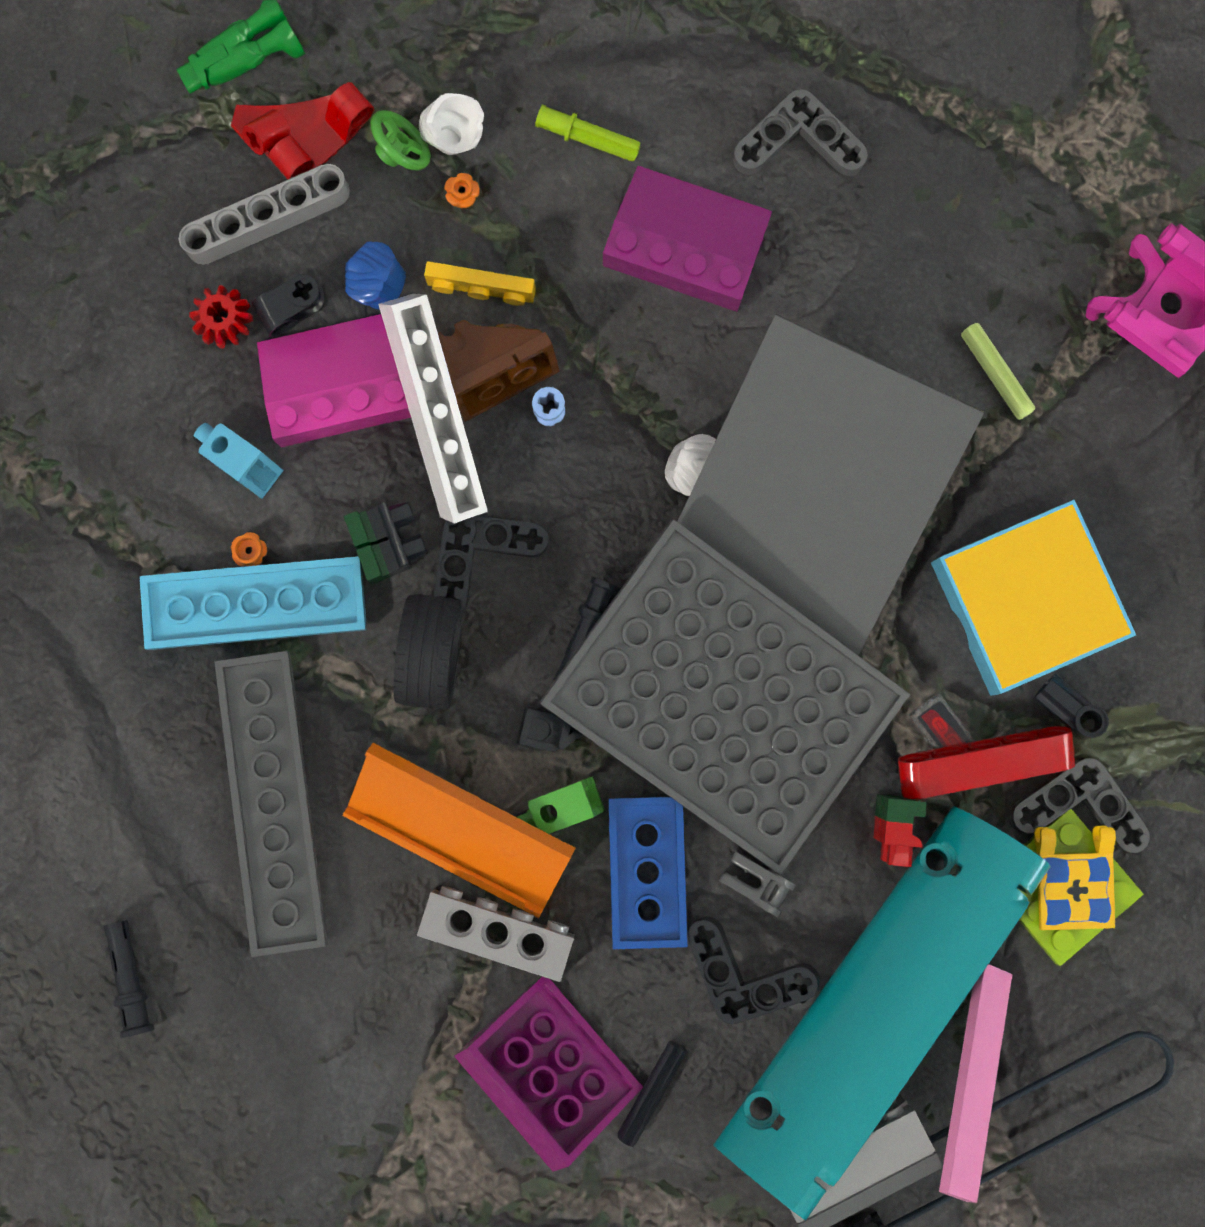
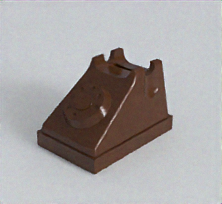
[438,320,560,422]

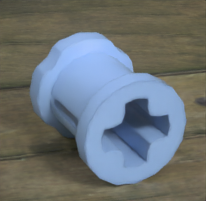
[532,387,566,426]

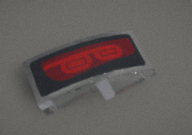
[908,693,974,749]

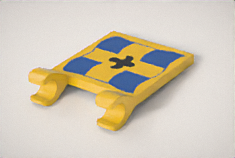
[1034,825,1116,930]

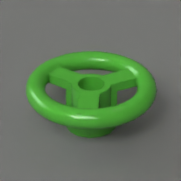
[370,110,431,171]

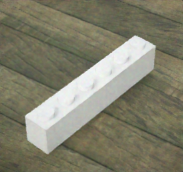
[378,294,488,523]

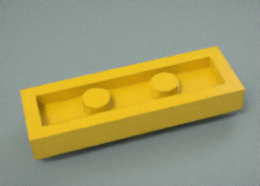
[424,261,536,306]

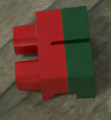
[873,794,927,867]

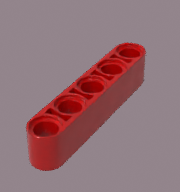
[898,726,1075,799]

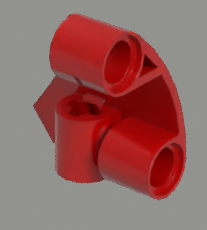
[231,82,374,180]

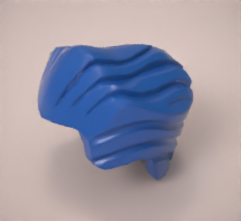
[345,242,406,310]

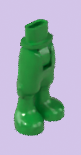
[176,0,306,94]

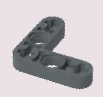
[733,89,868,176]
[1009,758,1150,853]

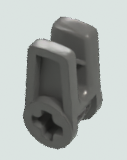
[718,851,797,917]

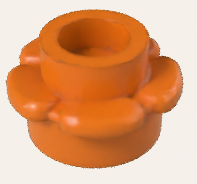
[444,173,480,208]
[231,532,267,567]

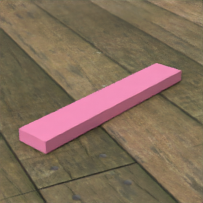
[939,964,1012,1203]

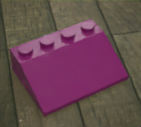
[603,166,773,312]
[454,976,643,1172]

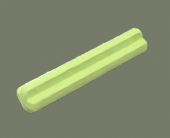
[961,323,1035,420]

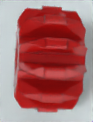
[189,285,253,349]

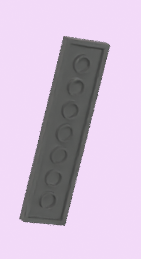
[214,651,328,957]

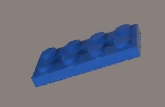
[608,797,687,949]

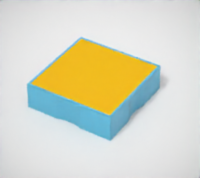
[931,500,1136,696]

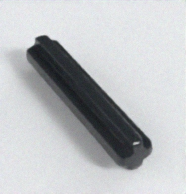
[617,1041,686,1147]

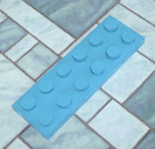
[140,556,367,650]

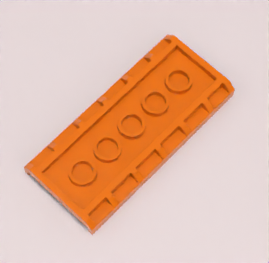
[342,742,576,918]

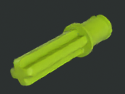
[535,104,640,161]

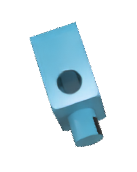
[193,423,284,499]

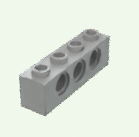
[417,886,575,982]

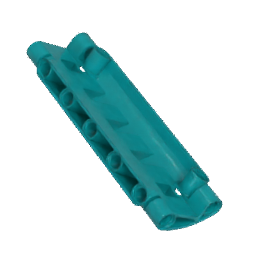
[713,806,1051,1221]

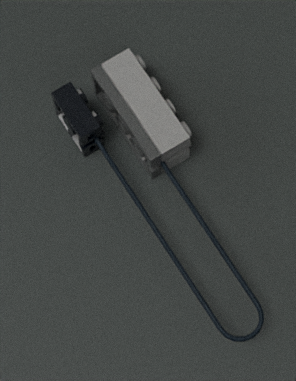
[791,1031,1174,1227]

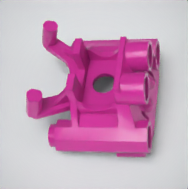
[1085,223,1205,378]

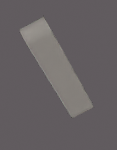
[178,164,350,265]

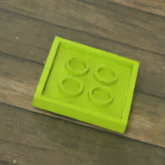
[1019,809,1144,966]

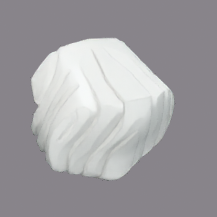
[419,93,484,155]
[664,434,716,496]

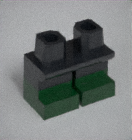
[343,502,428,585]

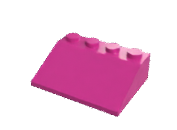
[257,314,411,447]

